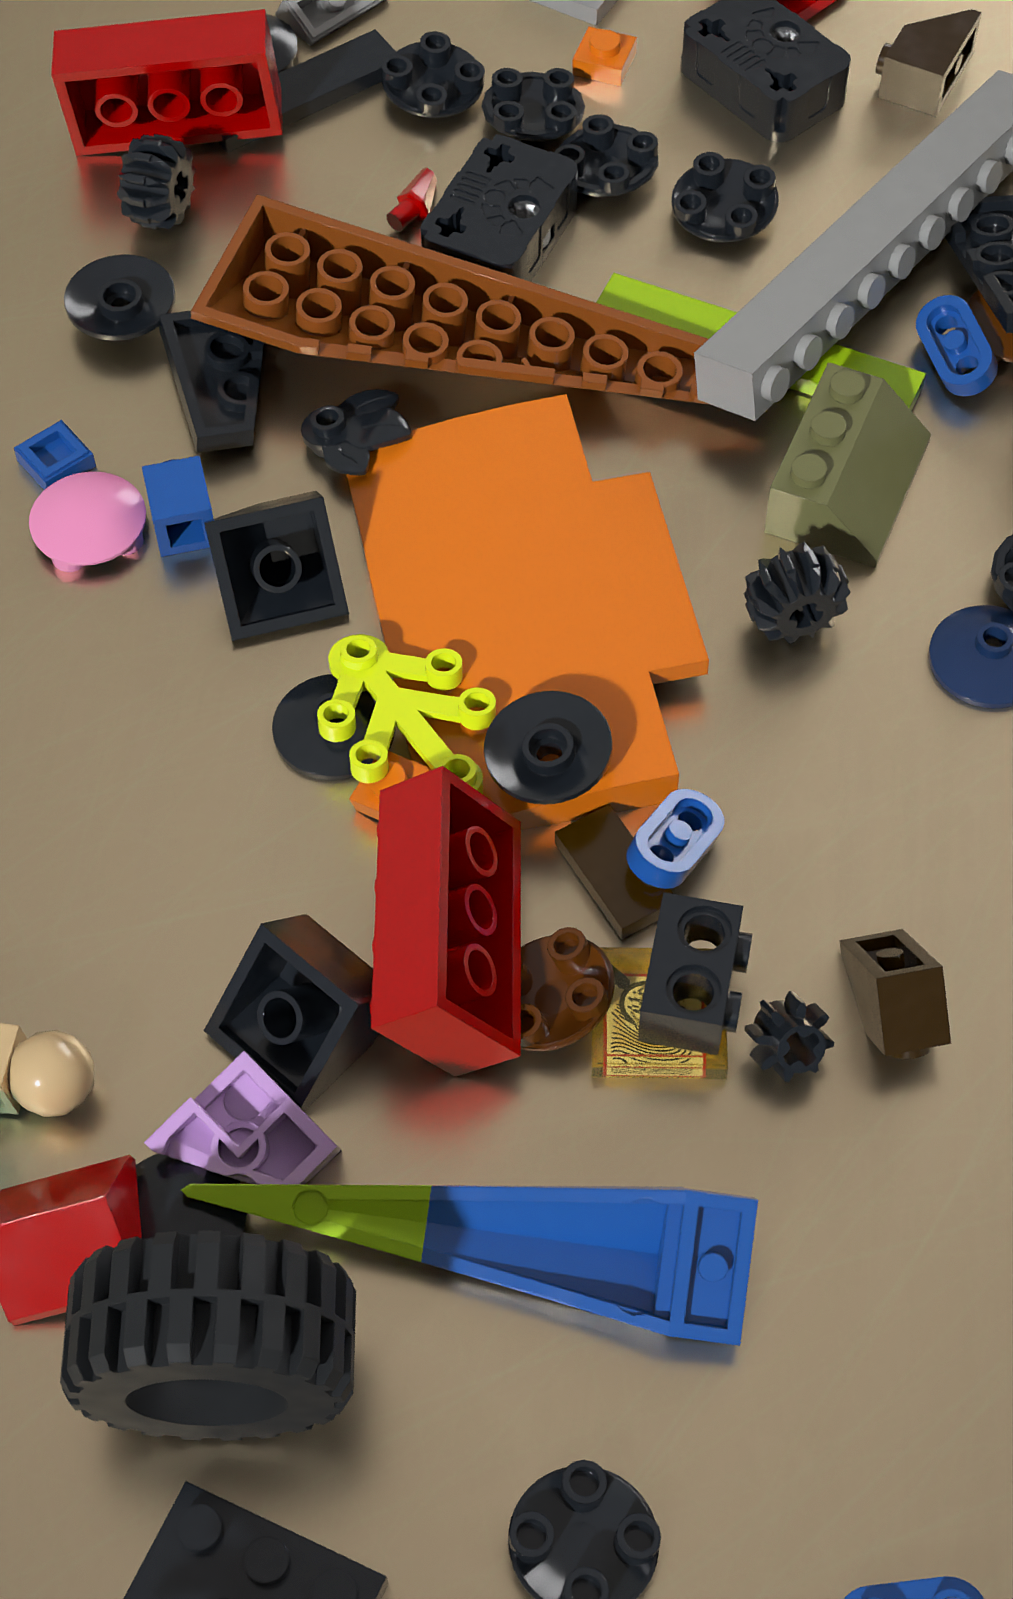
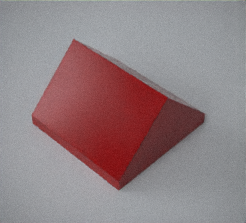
[0,1155,142,1326]

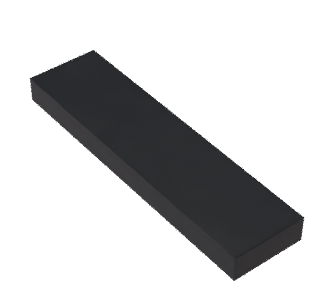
[218,29,396,153]

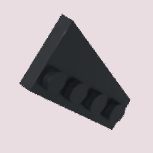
[945,195,1013,333]

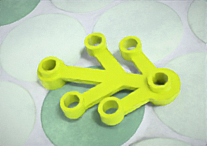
[317,634,496,794]

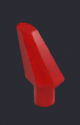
[386,168,437,231]

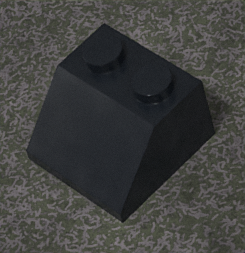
[204,914,379,1111]

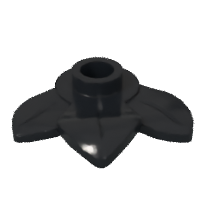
[301,389,412,475]

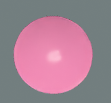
[29,472,146,572]

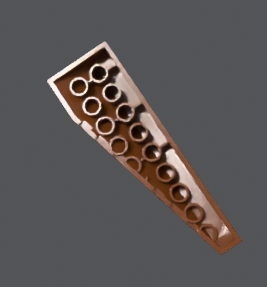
[191,194,768,411]

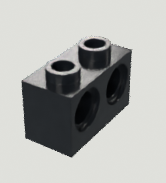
[638,892,753,1055]

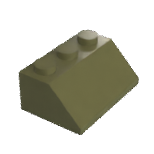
[764,362,931,568]

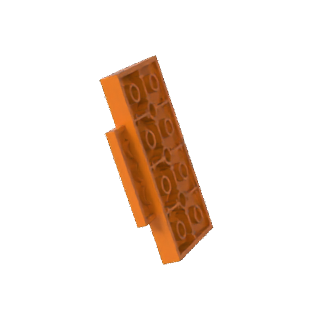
[346,394,709,830]

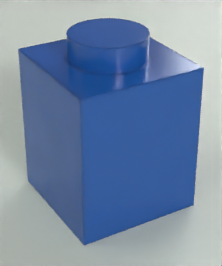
[142,455,213,557]

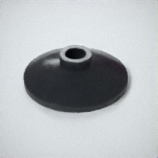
[64,254,176,341]
[272,674,396,781]
[484,691,613,805]

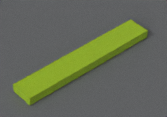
[596,273,926,411]

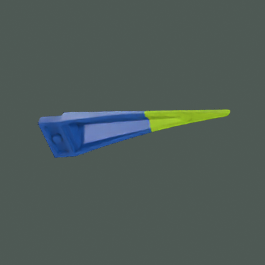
[181,1184,758,1346]

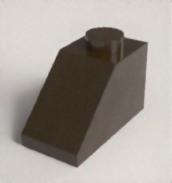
[875,9,981,117]
[839,929,951,1059]

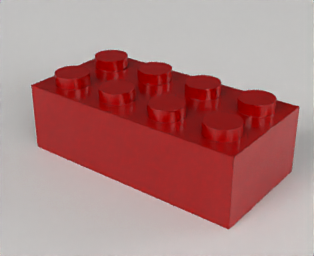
[51,9,283,156]
[370,766,521,1077]

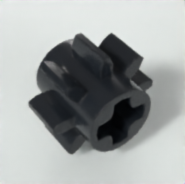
[744,991,835,1082]

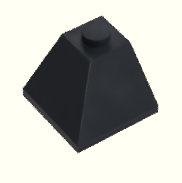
[204,491,349,641]

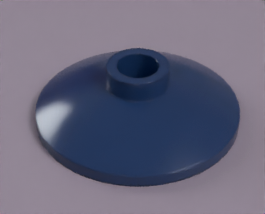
[928,605,1013,709]

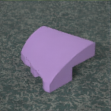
[144,1051,341,1185]

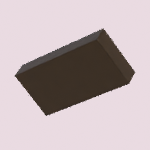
[555,804,673,940]

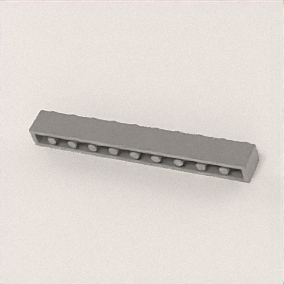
[694,70,1013,421]

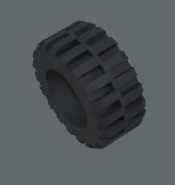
[60,1231,356,1441]

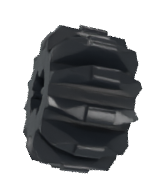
[117,134,196,230]
[744,542,851,644]

